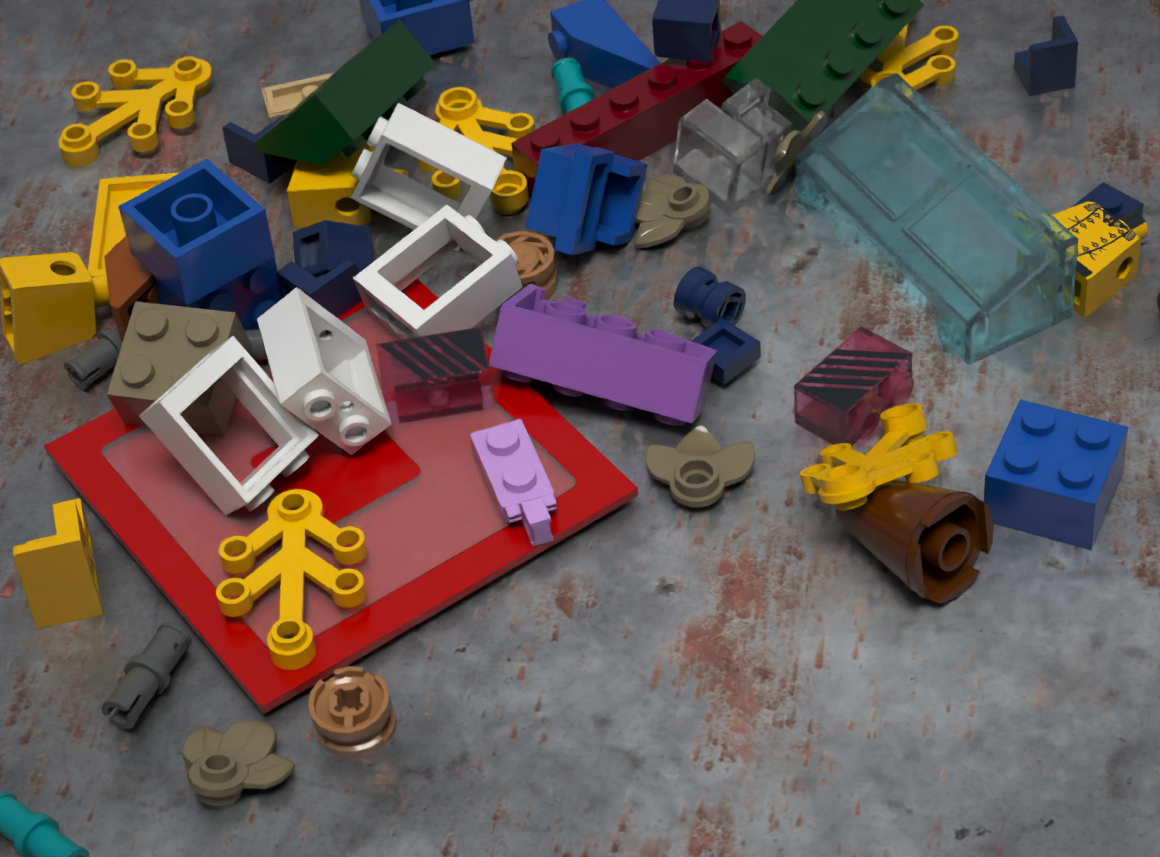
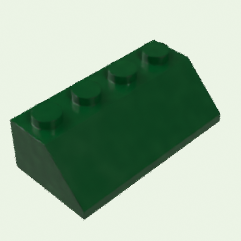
[721,0,924,140]
[253,20,436,166]

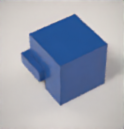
[525,143,648,255]

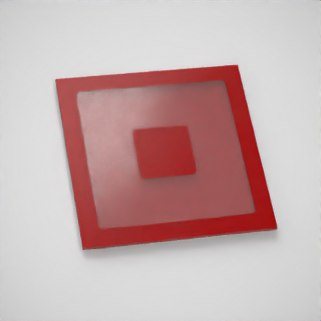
[44,278,639,714]

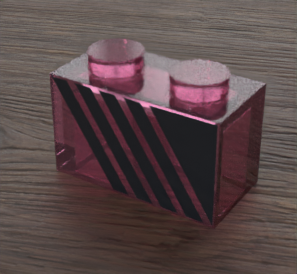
[794,326,914,446]
[376,327,495,425]

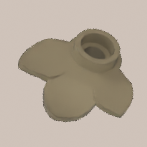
[766,111,828,195]
[634,175,712,249]
[646,425,755,507]
[182,720,295,806]

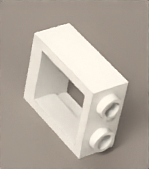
[351,103,506,252]
[353,205,523,360]
[257,287,392,455]
[139,336,319,515]

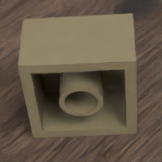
[106,301,251,436]

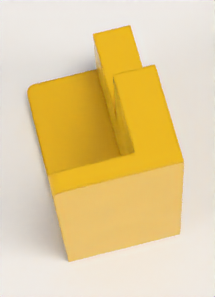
[12,498,103,629]

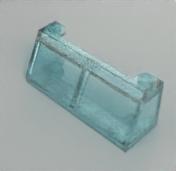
[794,73,1078,365]

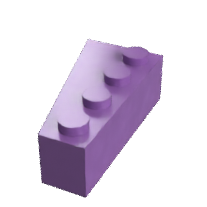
[488,284,718,426]

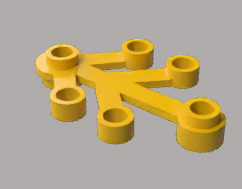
[856,12,959,114]
[58,57,213,167]
[417,87,535,215]
[799,403,958,510]
[216,489,367,670]

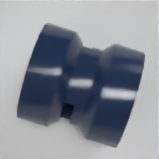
[674,266,746,328]

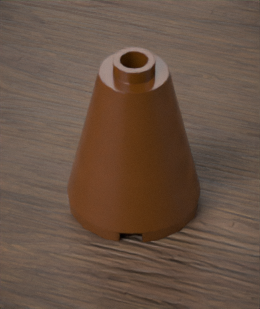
[836,480,994,603]

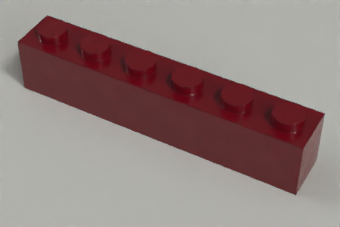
[511,21,763,200]

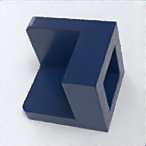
[652,0,721,62]
[1014,15,1078,96]
[222,115,297,184]
[293,220,373,278]
[276,260,362,318]

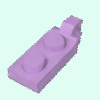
[469,419,557,547]

